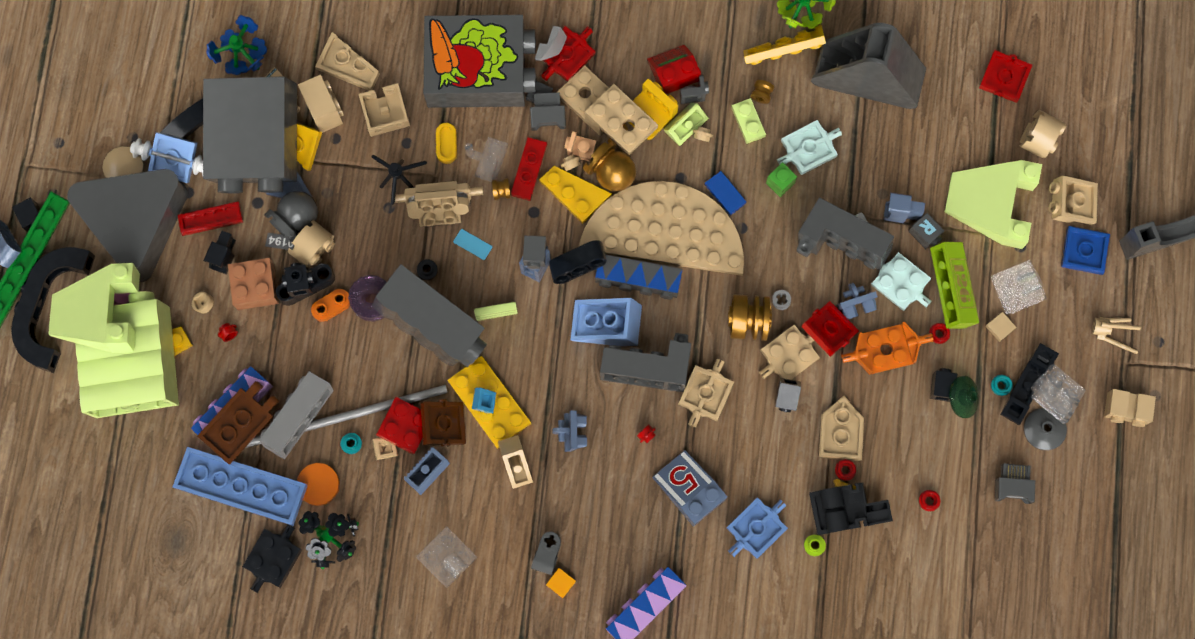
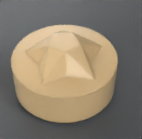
[192,292,214,314]

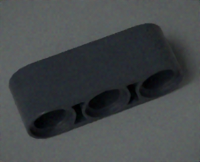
[549,240,607,284]
[275,264,335,306]

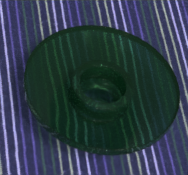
[949,376,979,418]

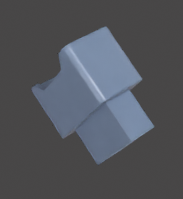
[883,193,925,223]

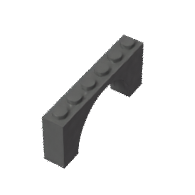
[1119,215,1195,260]

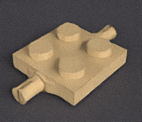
[759,324,820,380]
[678,359,734,428]

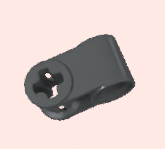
[531,532,561,575]

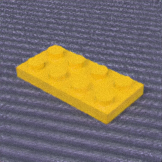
[447,356,531,449]

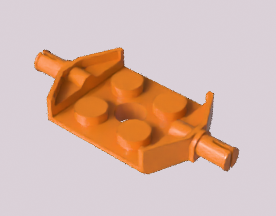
[841,322,933,375]

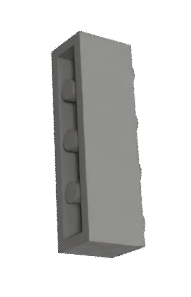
[259,371,334,460]

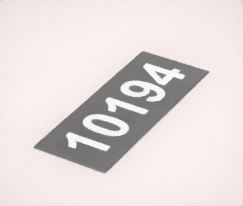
[265,233,295,250]

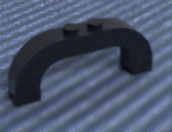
[11,247,95,373]

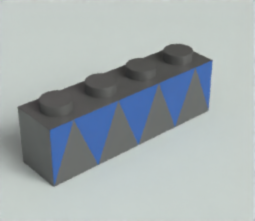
[595,255,682,300]

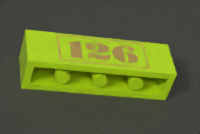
[930,242,979,329]

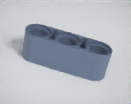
[0,220,22,268]

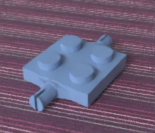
[727,497,788,559]

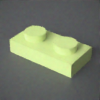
[731,98,766,144]

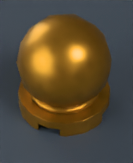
[583,139,636,191]

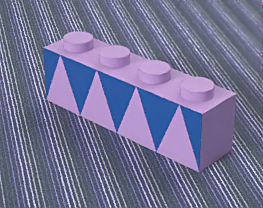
[191,366,273,435]
[606,567,687,639]

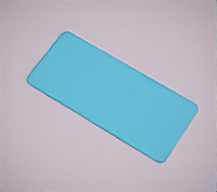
[453,229,492,260]

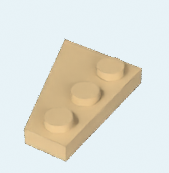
[315,32,380,91]

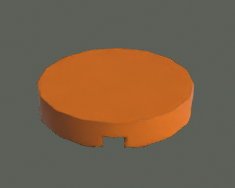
[297,463,340,506]

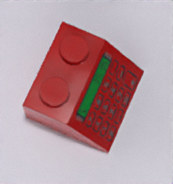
[647,45,701,94]

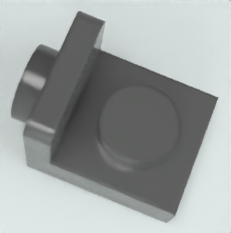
[680,75,709,104]

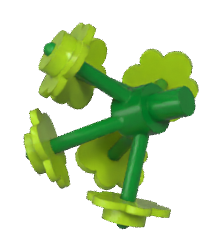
[777,0,836,29]

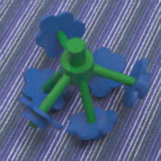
[206,15,267,76]

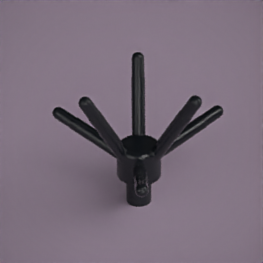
[372,155,427,205]

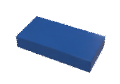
[704,171,747,216]

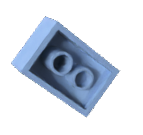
[570,298,642,346]

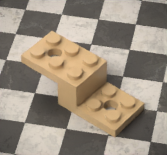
[556,66,658,155]

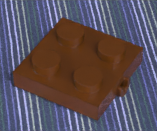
[420,399,466,447]

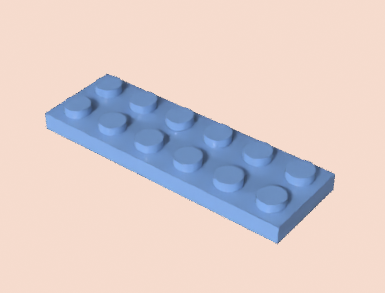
[173,447,308,526]

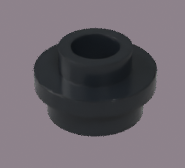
[417,259,438,280]

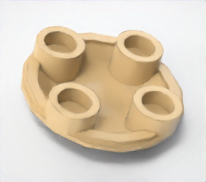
[102,146,144,178]

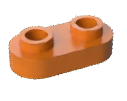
[311,289,351,322]

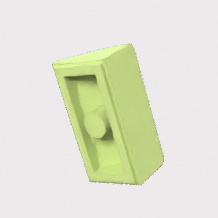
[663,103,709,146]

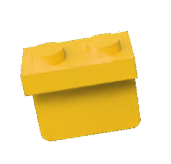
[628,79,678,140]

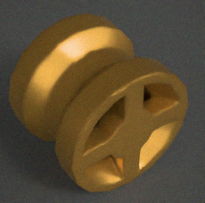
[750,80,774,104]
[492,178,511,200]

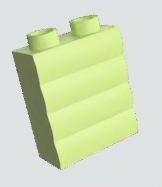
[75,291,179,418]

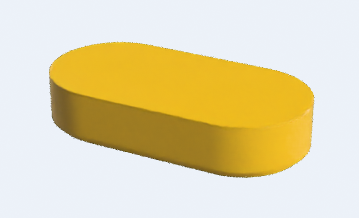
[436,123,457,164]

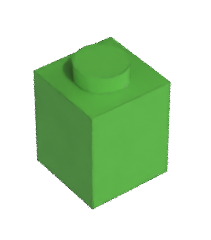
[766,162,797,198]

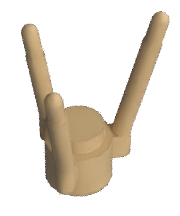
[1092,317,1141,354]

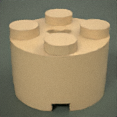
[1019,110,1066,158]
[288,220,335,268]

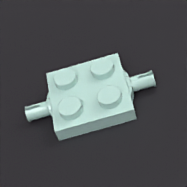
[777,120,842,175]
[871,252,932,311]

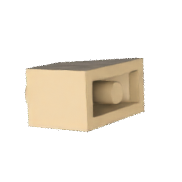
[498,435,533,489]

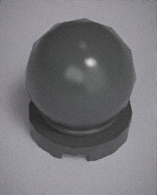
[264,191,318,243]

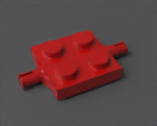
[541,26,596,82]

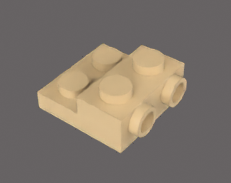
[1048,176,1098,225]

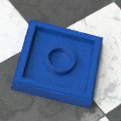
[1061,226,1110,275]

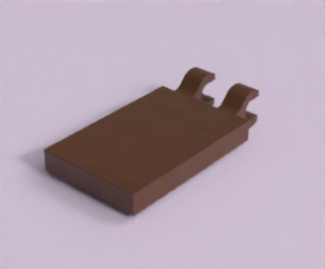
[197,381,280,465]

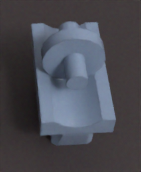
[836,283,878,319]
[552,410,587,452]

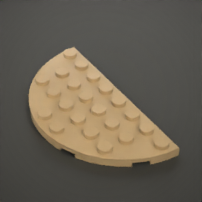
[579,181,744,276]

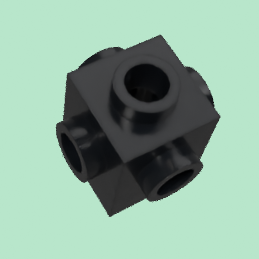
[282,263,314,297]

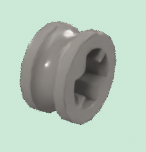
[772,290,791,310]

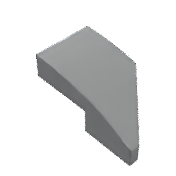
[535,26,567,61]

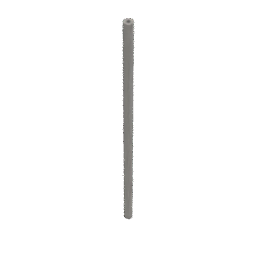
[246,385,448,448]

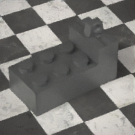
[797,197,894,270]
[600,333,691,392]

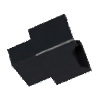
[203,231,236,275]

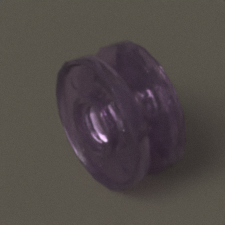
[348,275,386,322]

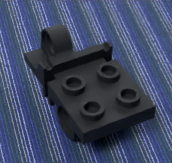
[809,482,893,535]

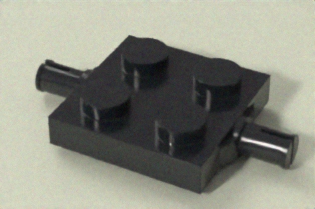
[242,524,302,593]

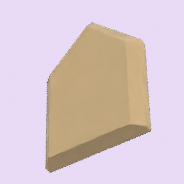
[819,396,864,461]

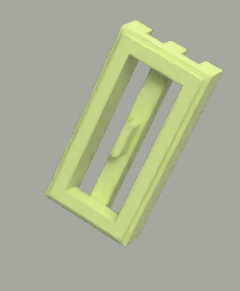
[474,302,518,321]

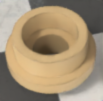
[693,127,713,142]
[561,154,581,171]

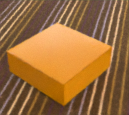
[546,568,576,598]

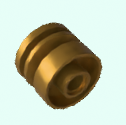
[728,294,772,341]

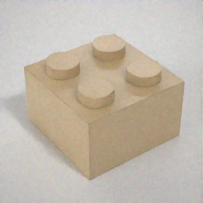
[298,74,344,133]

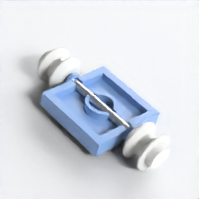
[130,132,203,183]

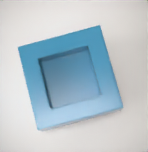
[472,388,497,413]

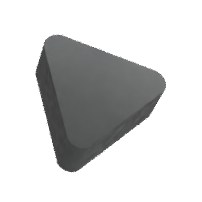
[811,23,926,109]
[67,169,188,282]

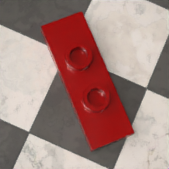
[511,137,548,201]
[178,201,244,236]

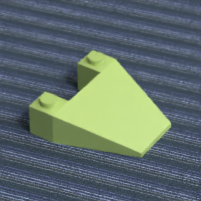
[944,160,1042,249]
[48,263,140,353]

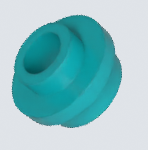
[991,375,1013,396]
[340,433,362,454]

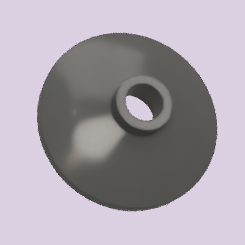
[1024,408,1067,450]

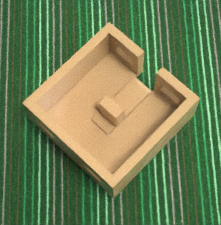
[359,83,410,137]

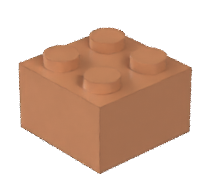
[228,258,279,310]

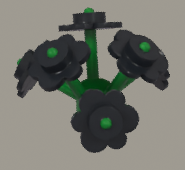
[298,511,359,570]

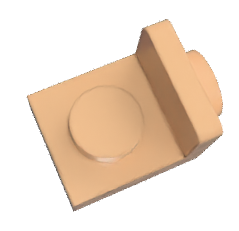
[564,131,597,162]

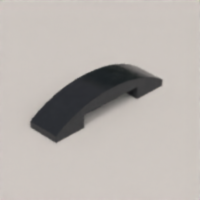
[153,98,203,142]
[1000,343,1059,425]

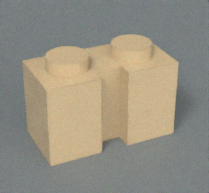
[1104,389,1156,427]

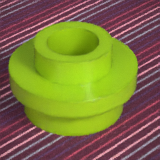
[804,534,826,556]

